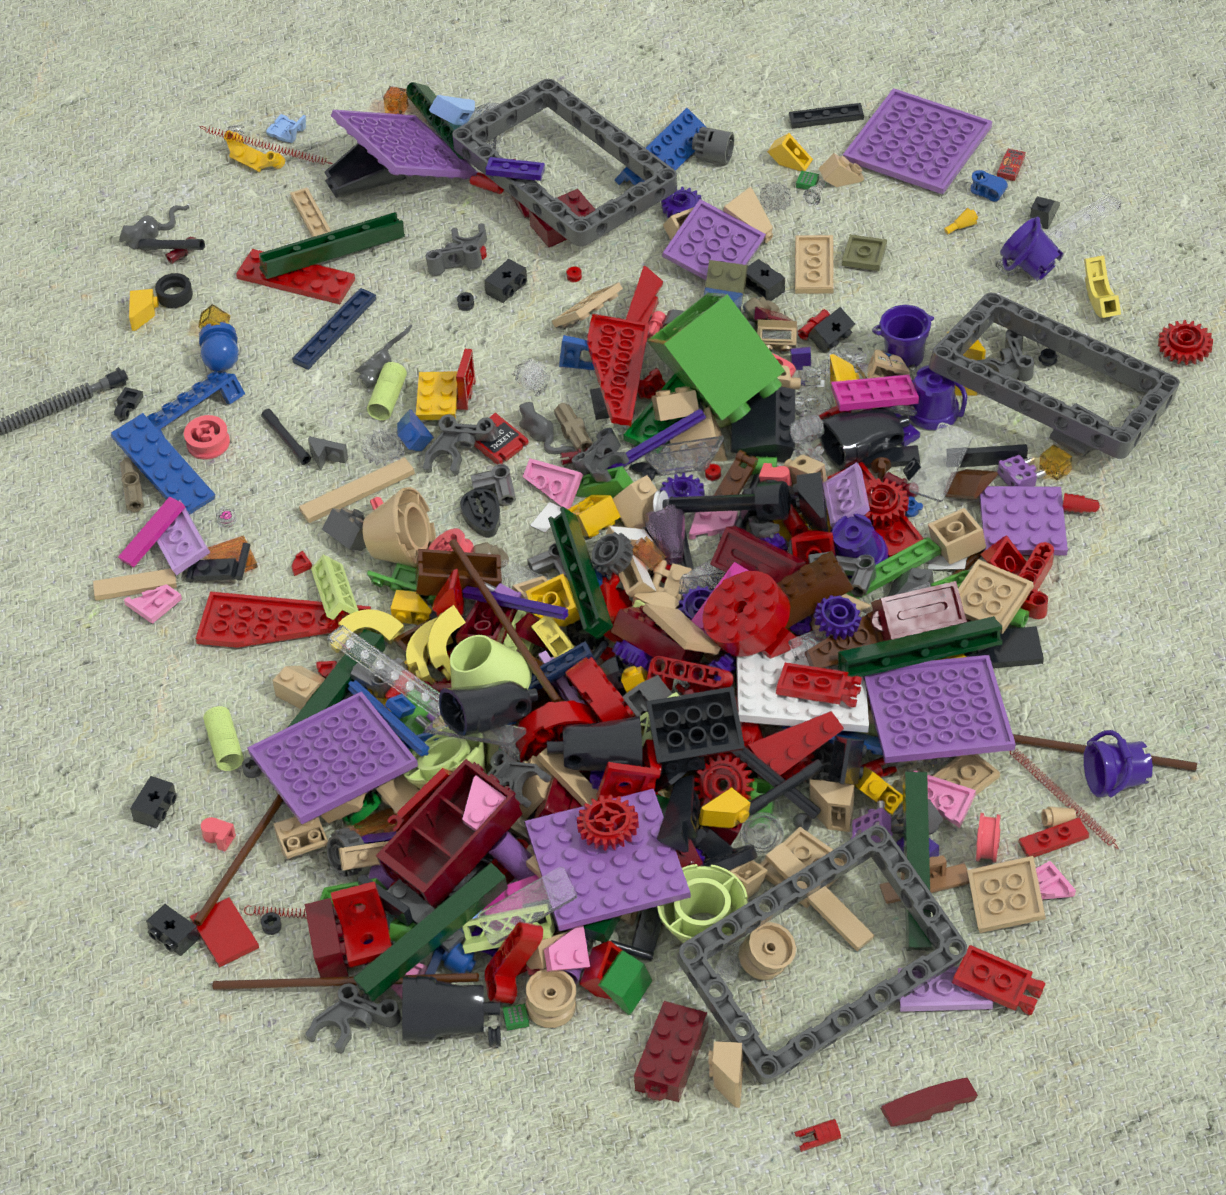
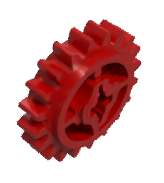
[577,795,639,851]

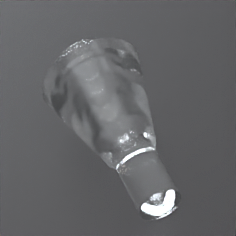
[803,179,827,205]

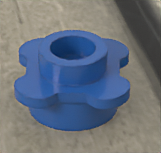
[905,497,923,517]

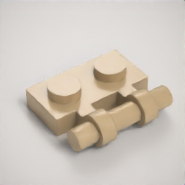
[652,560,693,600]

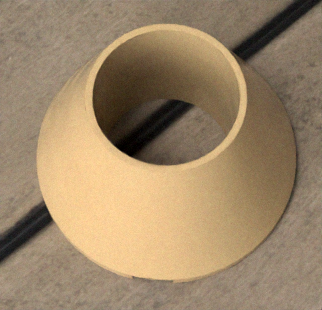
[363,487,436,567]

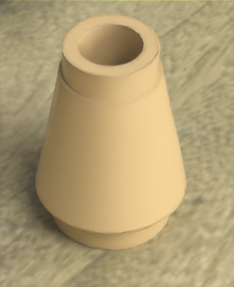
[1041,806,1076,828]

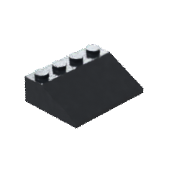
[730,387,795,463]
[646,687,745,764]

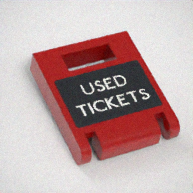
[474,412,529,465]

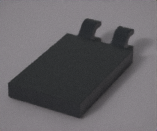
[964,626,1044,668]

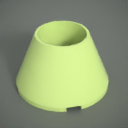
[450,635,532,690]
[404,729,486,789]
[657,864,748,943]

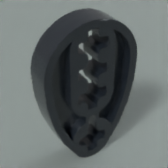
[460,488,501,538]
[701,845,758,870]

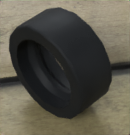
[155,273,193,308]

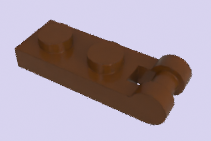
[714,450,758,495]

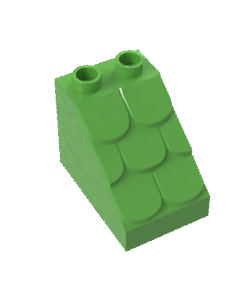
[647,293,785,423]

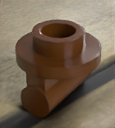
[871,457,891,482]

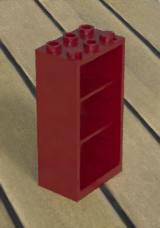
[376,759,523,909]

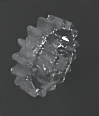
[361,428,405,466]

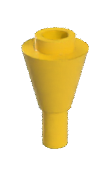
[944,208,978,235]

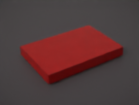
[189,897,259,968]

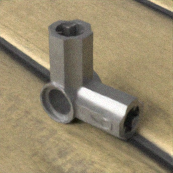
[471,464,516,506]
[527,543,567,578]
[836,555,876,598]
[350,658,408,698]

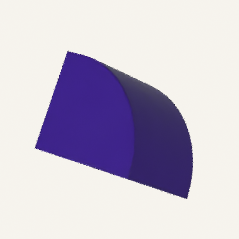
[790,347,811,370]

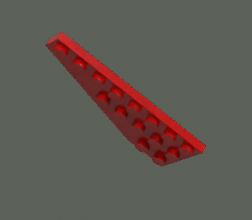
[587,314,650,426]
[195,591,371,648]

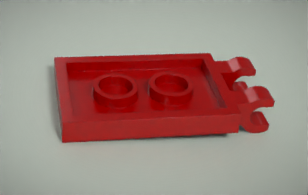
[600,572,632,643]
[776,662,862,707]
[387,768,453,832]
[952,945,1046,1015]

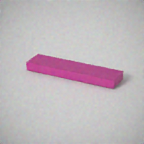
[118,497,185,568]

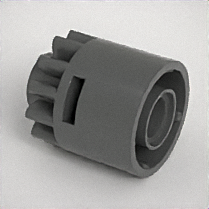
[692,127,735,164]

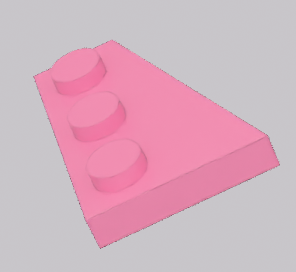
[523,458,583,509]
[913,770,976,828]

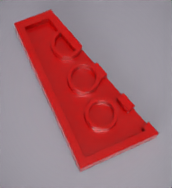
[747,711,844,775]

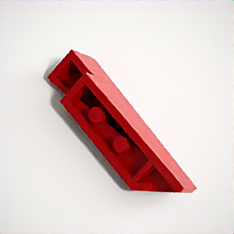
[626,266,663,323]

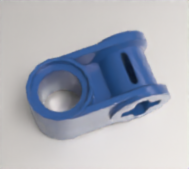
[970,170,1008,202]

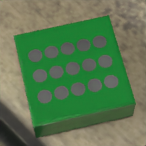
[796,171,819,191]
[503,1003,529,1031]

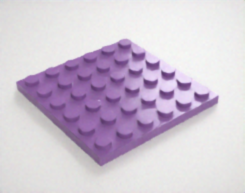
[843,88,992,194]
[331,109,478,179]
[863,655,1016,763]
[247,691,418,824]
[525,789,691,931]

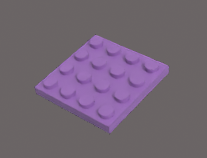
[662,199,766,280]
[979,486,1068,555]

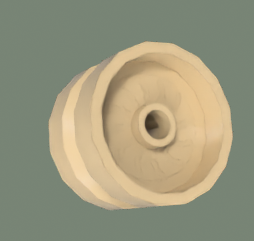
[738,922,796,980]
[526,968,576,1028]

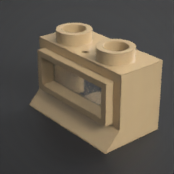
[757,320,798,351]

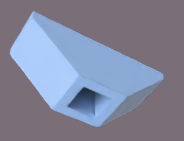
[429,95,475,125]

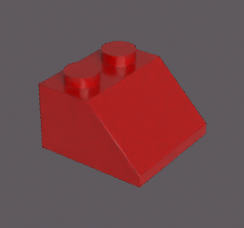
[580,941,623,1000]

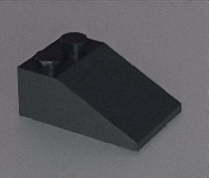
[793,472,828,532]
[828,736,867,784]

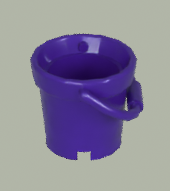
[1000,217,1064,281]
[872,304,934,369]
[908,365,967,430]
[830,513,888,579]
[1083,730,1153,798]

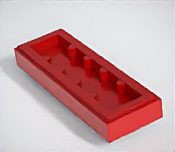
[1019,818,1089,858]

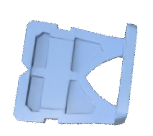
[266,114,306,143]

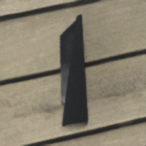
[657,775,700,853]

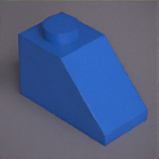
[397,409,434,452]

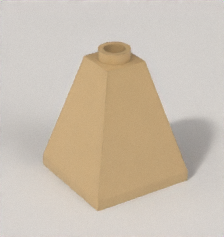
[723,187,773,244]
[668,407,728,462]

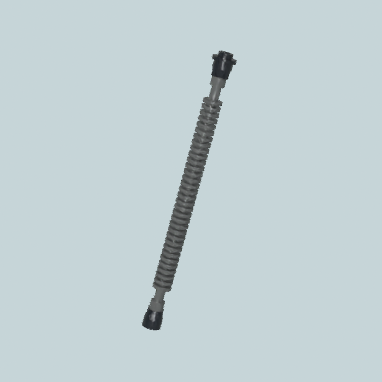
[0,367,128,435]

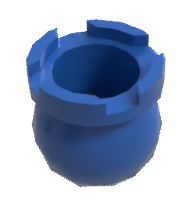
[199,322,239,372]

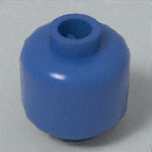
[442,943,477,973]

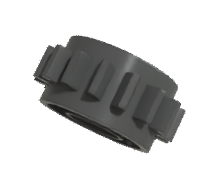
[591,532,634,576]
[327,828,364,877]

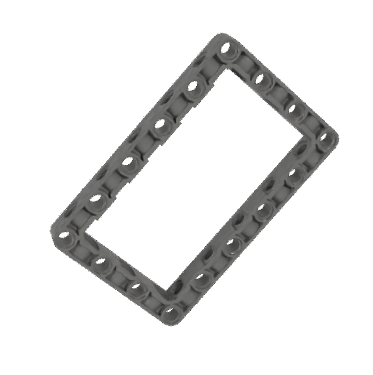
[453,78,677,247]
[929,292,1180,459]
[677,825,967,1084]

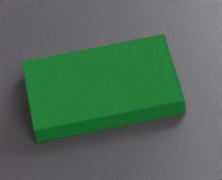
[598,951,653,1015]

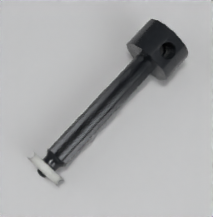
[653,481,791,521]

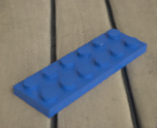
[111,413,215,515]

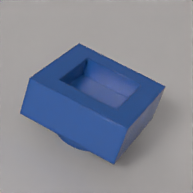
[385,694,416,719]

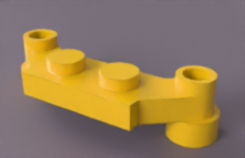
[224,130,285,172]

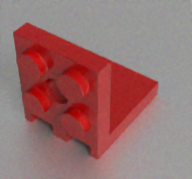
[456,348,476,410]
[596,739,661,801]
[331,881,392,967]

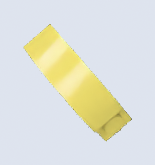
[1084,255,1121,318]
[427,605,466,681]
[330,610,404,653]
[531,616,574,676]
[406,618,454,685]

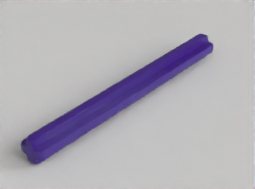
[605,409,706,470]
[463,586,569,620]

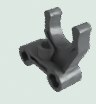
[425,223,487,275]
[976,329,1034,381]
[422,414,499,475]
[572,427,630,482]
[487,751,551,808]
[305,983,402,1054]

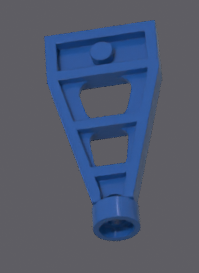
[559,335,595,370]

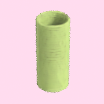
[367,362,407,420]
[203,706,244,771]

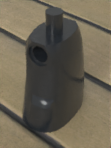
[818,407,910,469]
[439,680,538,736]
[547,716,642,772]
[402,976,500,1042]

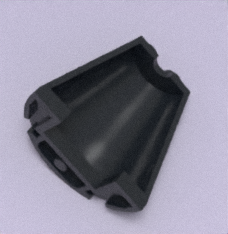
[324,143,406,199]

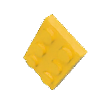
[416,371,458,420]

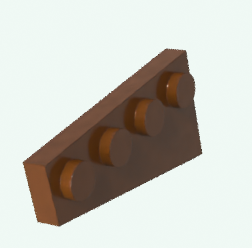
[804,611,884,669]

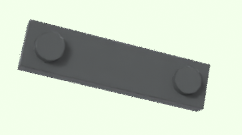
[387,879,465,953]

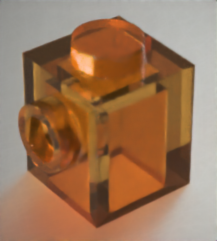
[383,86,409,115]
[633,536,666,571]

